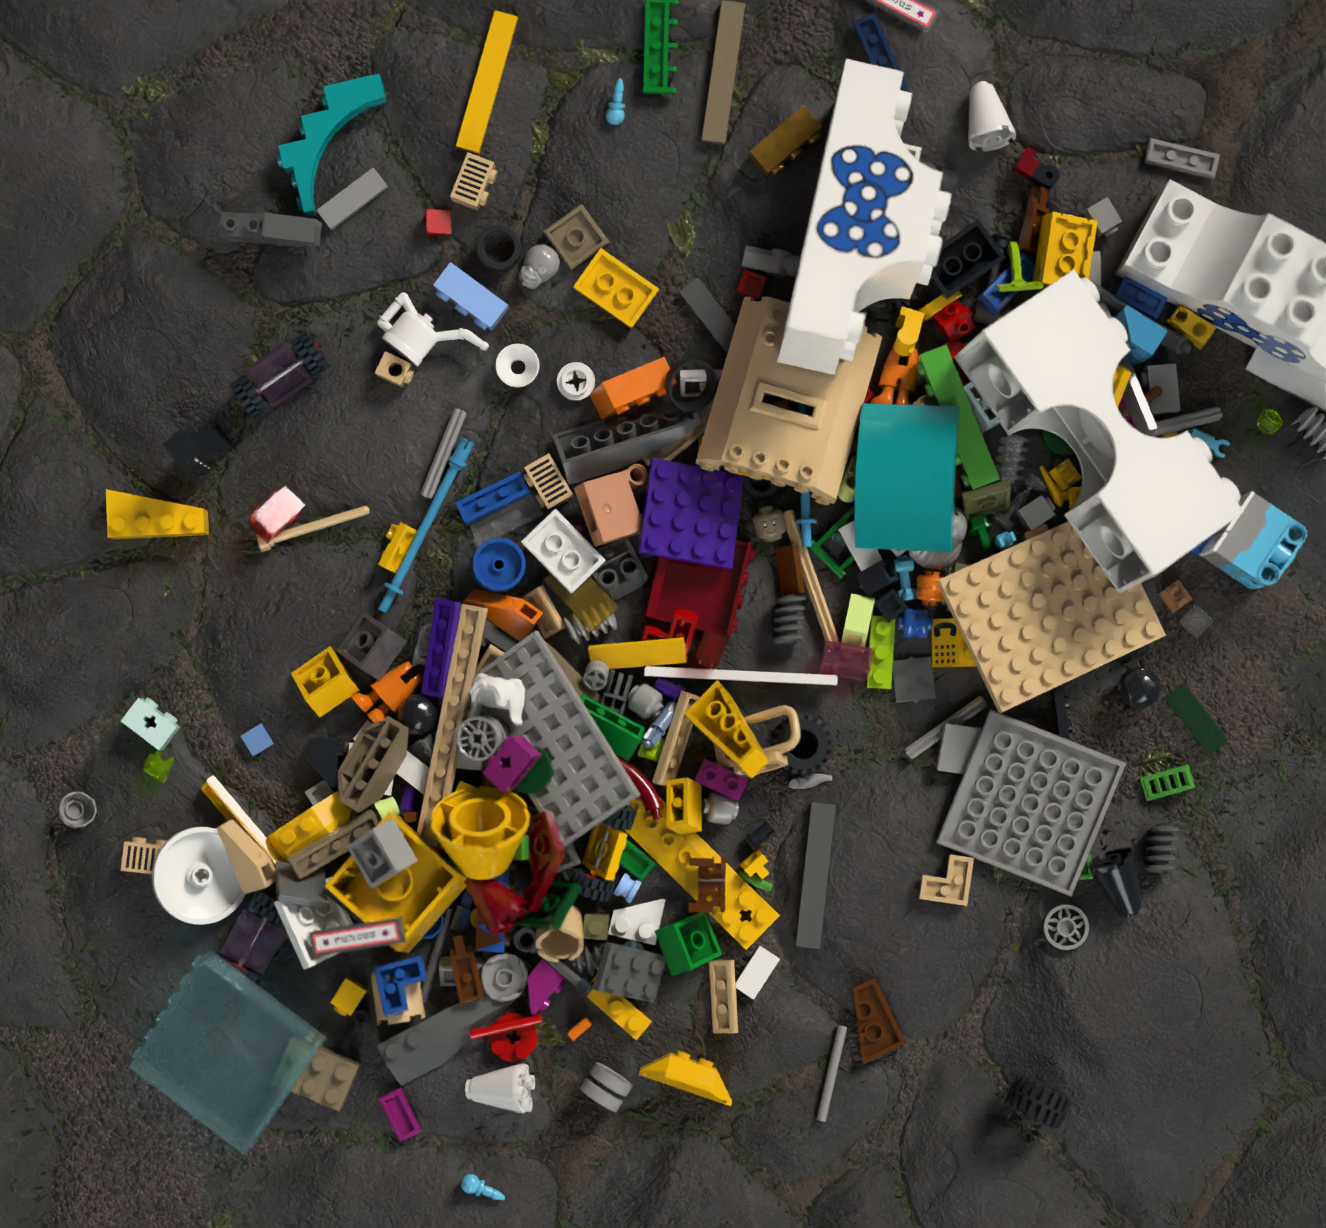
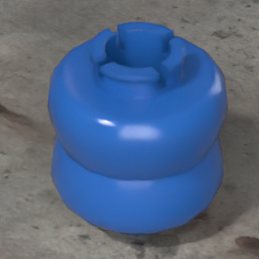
[898,608,933,639]

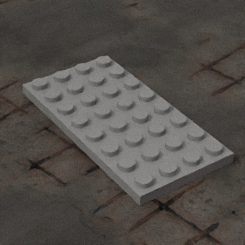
[470,631,640,847]

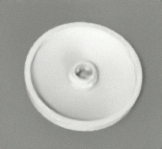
[152,827,245,924]

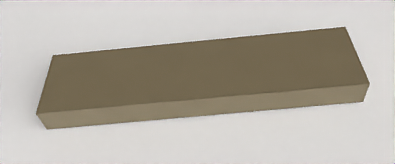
[287,809,379,880]

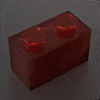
[247,486,305,544]
[695,630,728,669]

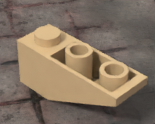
[216,819,276,894]

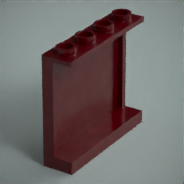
[645,540,755,637]

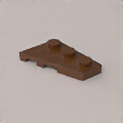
[852,977,906,1064]

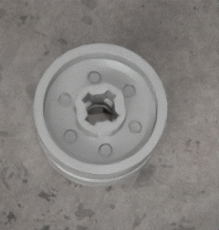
[457,715,509,761]
[580,1062,633,1112]

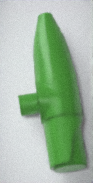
[738,871,772,892]

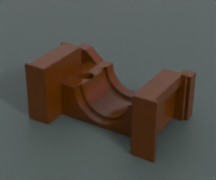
[688,856,726,914]

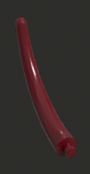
[617,757,664,820]

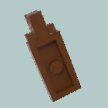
[1018,187,1049,255]
[450,935,485,1004]

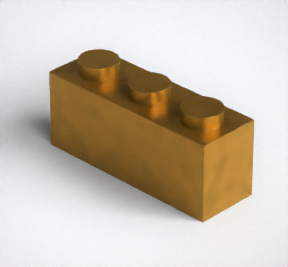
[749,105,822,178]

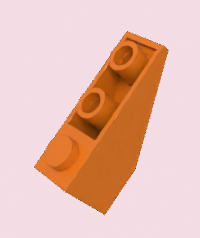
[463,589,543,642]

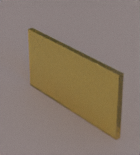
[544,574,619,631]

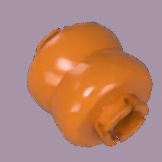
[915,571,944,606]

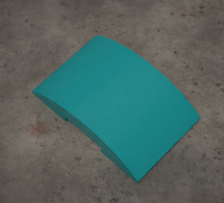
[855,403,960,552]

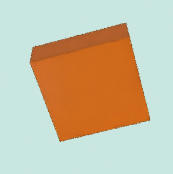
[568,1016,592,1041]

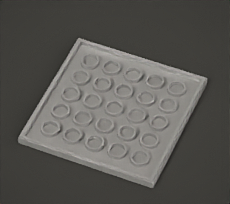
[936,709,1126,896]

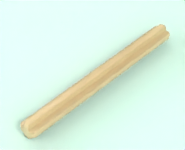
[783,510,839,646]

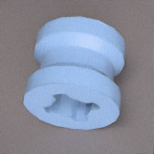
[613,873,642,903]

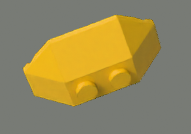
[267,790,352,863]
[639,1051,732,1106]

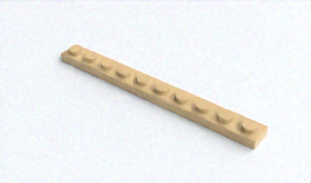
[417,604,488,847]

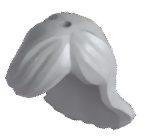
[909,506,967,572]

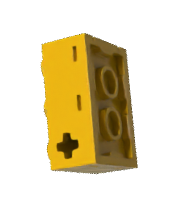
[1033,212,1098,289]

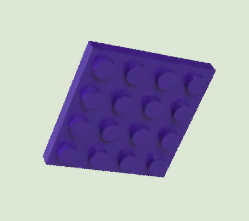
[638,458,744,570]

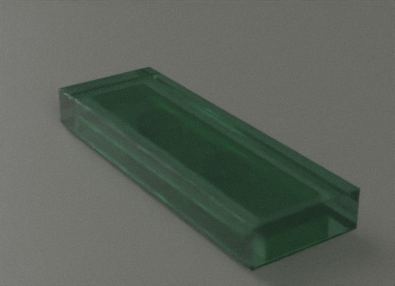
[1164,683,1228,755]

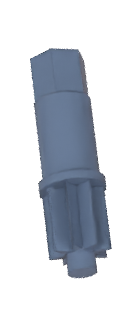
[642,701,677,748]

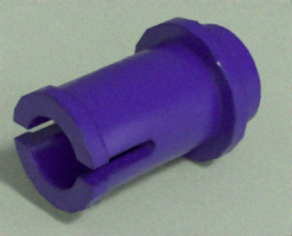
[654,677,685,701]
[398,785,417,815]

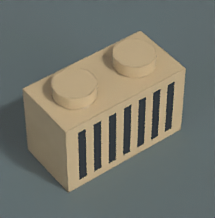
[450,152,498,211]
[523,453,574,511]
[121,837,166,874]

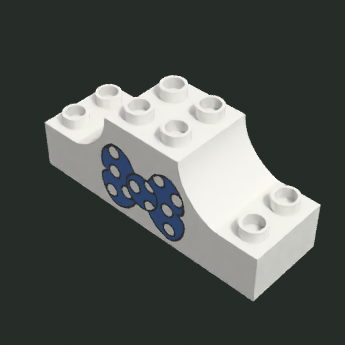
[777,59,951,375]
[1115,180,1326,383]

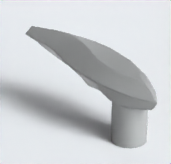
[787,773,833,789]

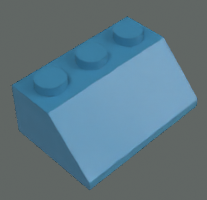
[1113,305,1168,365]

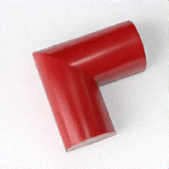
[641,609,698,655]

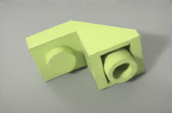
[840,593,875,653]

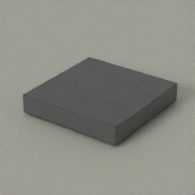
[275,861,327,908]

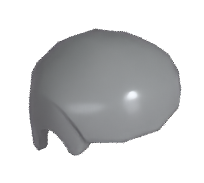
[58,791,97,828]

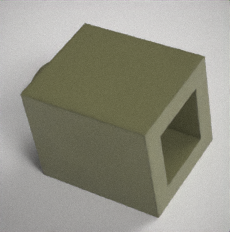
[583,912,609,940]

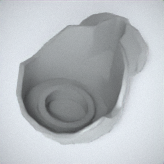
[519,245,560,289]

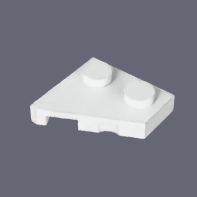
[608,899,666,945]

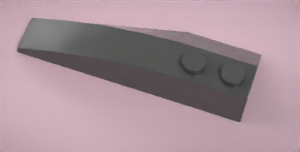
[552,408,701,485]
[377,990,519,1086]

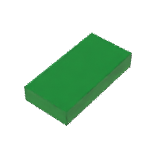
[619,839,656,882]

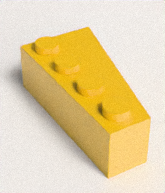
[106,489,209,539]

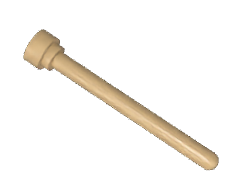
[256,506,370,552]

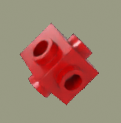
[933,300,975,343]

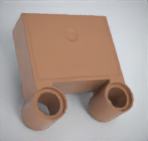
[574,464,648,547]

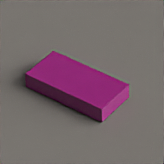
[379,1087,422,1142]

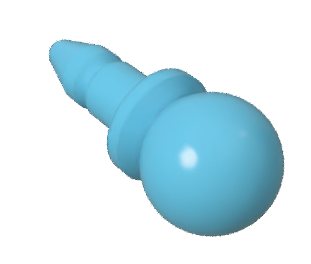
[606,78,625,125]
[461,1174,505,1200]

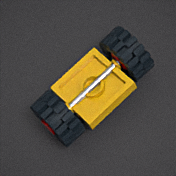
[569,805,637,901]

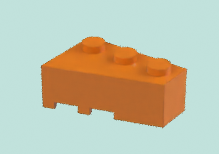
[590,357,677,420]

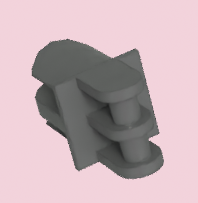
[601,669,633,715]

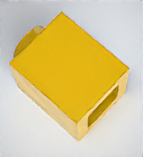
[330,976,368,1016]

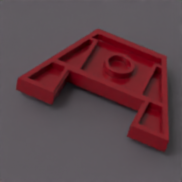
[524,811,565,912]

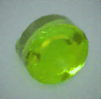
[1256,409,1283,435]

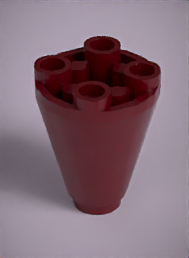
[464,877,529,936]

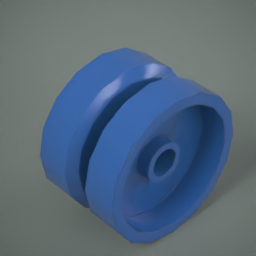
[472,538,526,593]

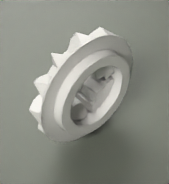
[557,362,595,401]

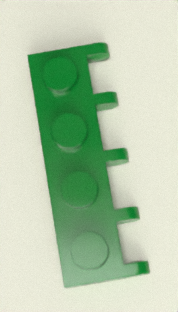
[643,0,679,94]

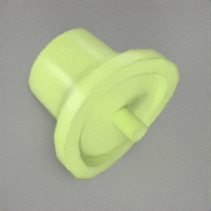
[371,797,400,823]

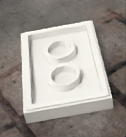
[521,508,606,594]

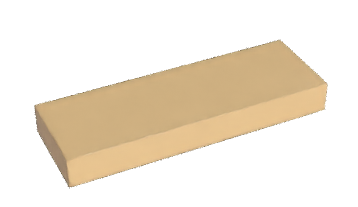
[709,960,738,1033]

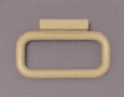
[714,705,800,778]

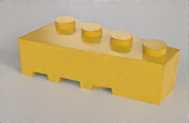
[684,679,769,778]

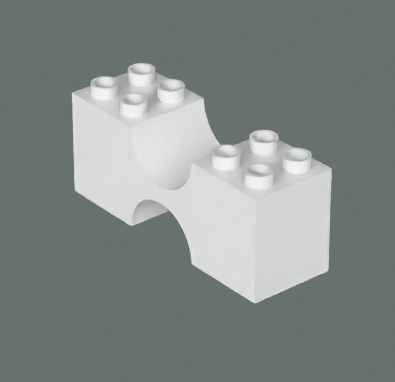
[954,270,1244,594]

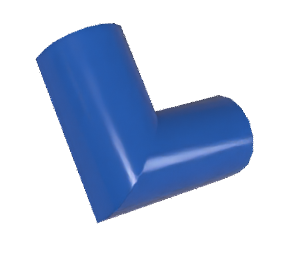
[374,956,428,1016]

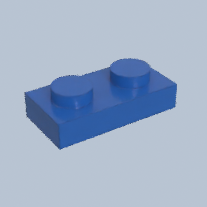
[1115,276,1168,320]

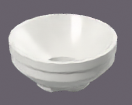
[496,344,539,388]

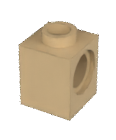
[375,351,414,388]

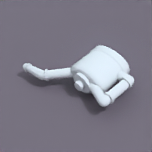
[377,293,489,367]

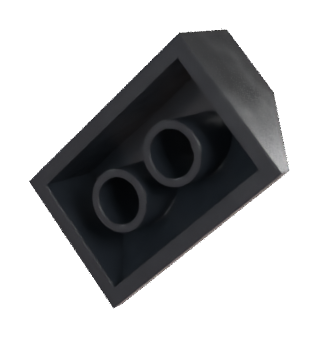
[929,219,1006,299]

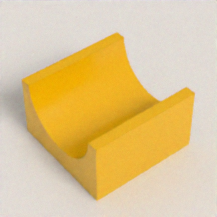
[325,812,468,953]

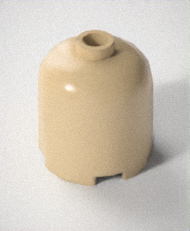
[536,905,584,963]

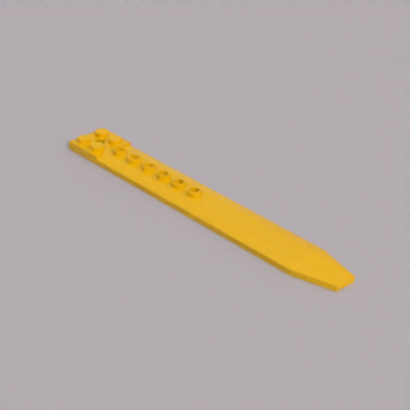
[619,757,780,950]

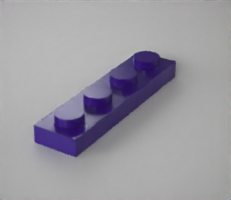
[421,598,461,698]

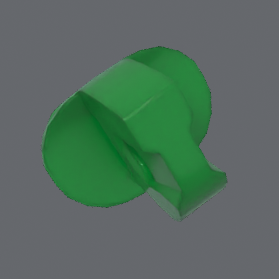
[968,515,993,554]

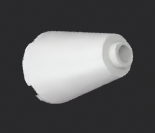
[968,81,1016,151]

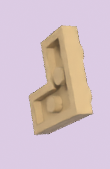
[919,854,974,906]

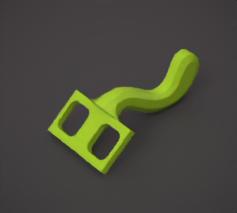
[997,242,1043,292]

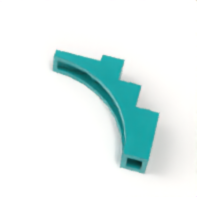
[276,74,387,217]

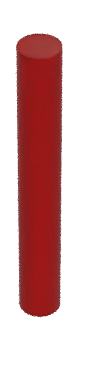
[469,1014,543,1040]

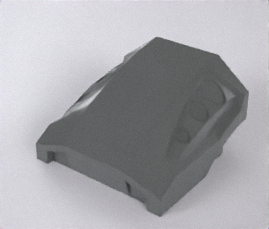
[593,537,649,600]

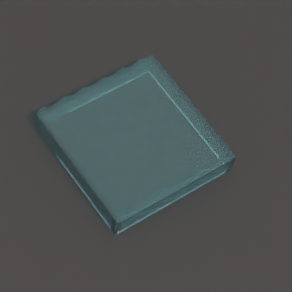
[129,950,327,1155]

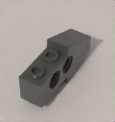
[219,212,322,247]

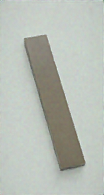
[702,0,745,145]

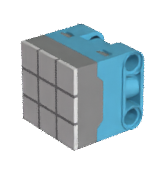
[1199,491,1307,589]

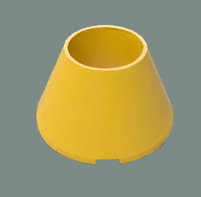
[431,786,530,880]

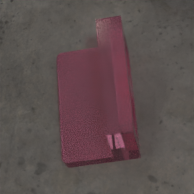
[819,640,873,681]

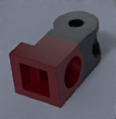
[1012,146,1060,189]

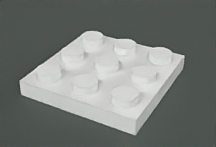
[274,876,353,969]

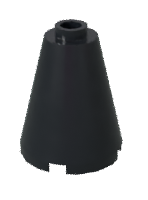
[1088,847,1142,918]

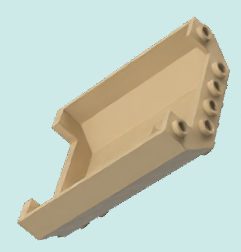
[696,297,882,505]

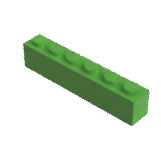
[915,345,1000,491]

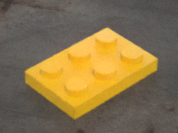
[573,248,659,329]

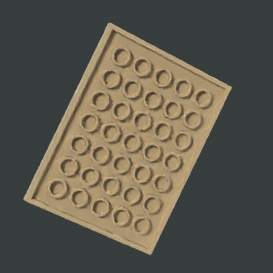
[936,521,1166,713]

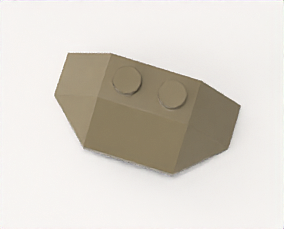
[338,716,408,812]

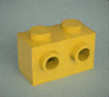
[666,777,702,834]

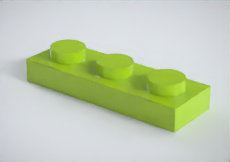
[866,616,896,689]

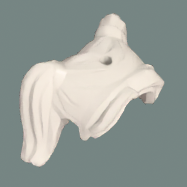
[466,673,525,727]

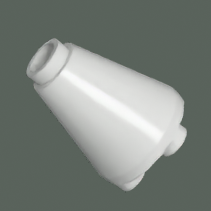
[465,1064,535,1113]

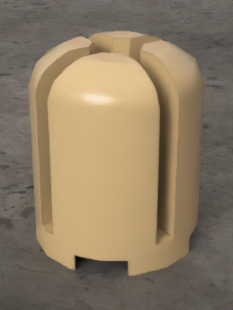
[371,964,425,1025]

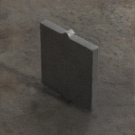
[892,656,936,703]

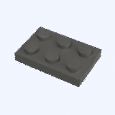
[593,942,666,1003]

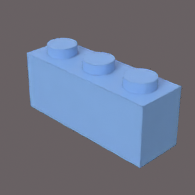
[433,262,509,331]

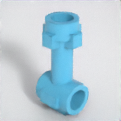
[892,555,916,601]

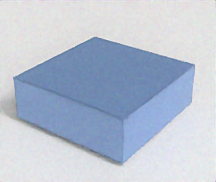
[241,723,274,756]

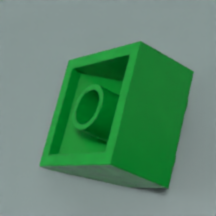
[655,912,722,976]

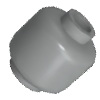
[627,684,664,719]
[702,792,739,825]

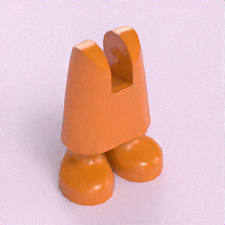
[870,347,918,405]
[351,661,423,723]

